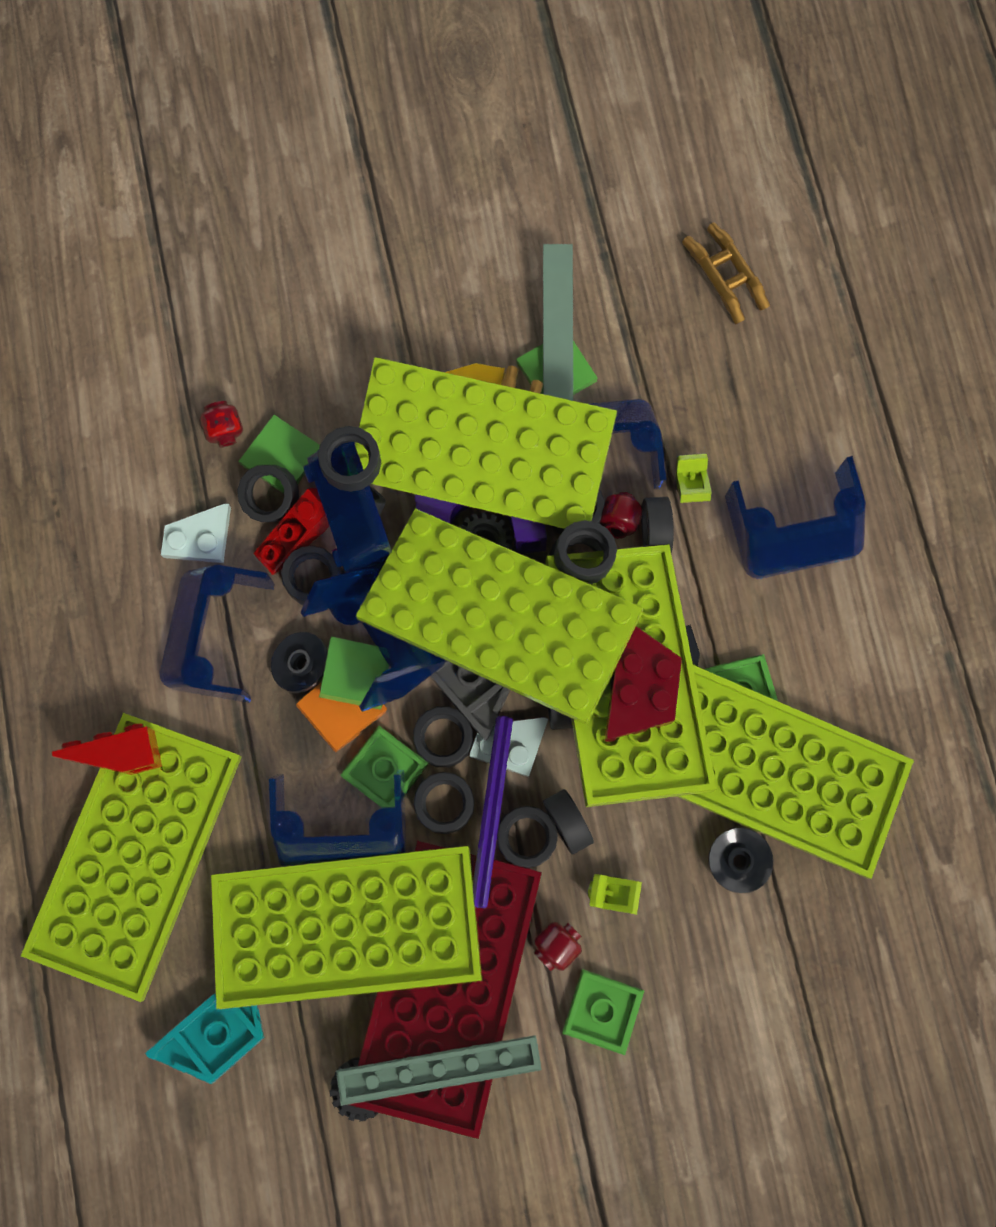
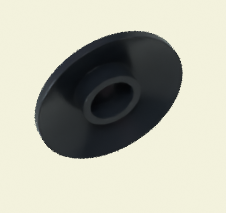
[271,632,328,693]
[709,828,773,893]

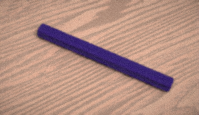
[473,716,513,908]

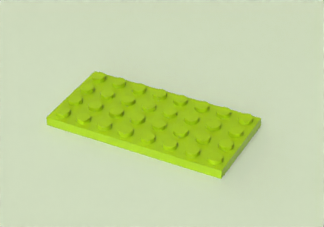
[349,357,617,529]
[356,508,643,725]
[545,544,717,807]
[676,665,914,879]
[21,713,242,1002]
[211,846,482,1009]

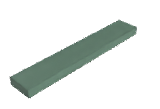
[543,244,573,401]
[336,1035,542,1106]

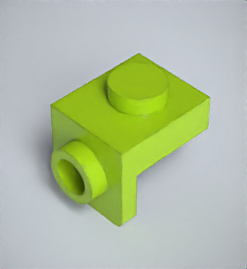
[675,454,712,503]
[588,874,642,915]

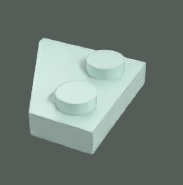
[161,504,231,563]
[469,718,548,777]

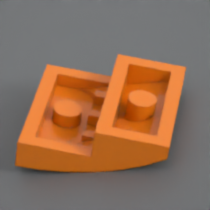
[296,682,387,753]

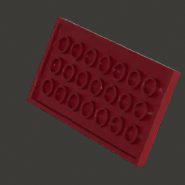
[348,841,542,1139]

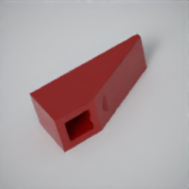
[253,487,341,575]
[52,723,162,775]

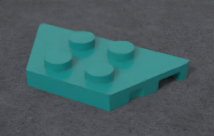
[145,992,265,1084]

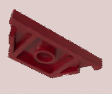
[604,626,682,742]

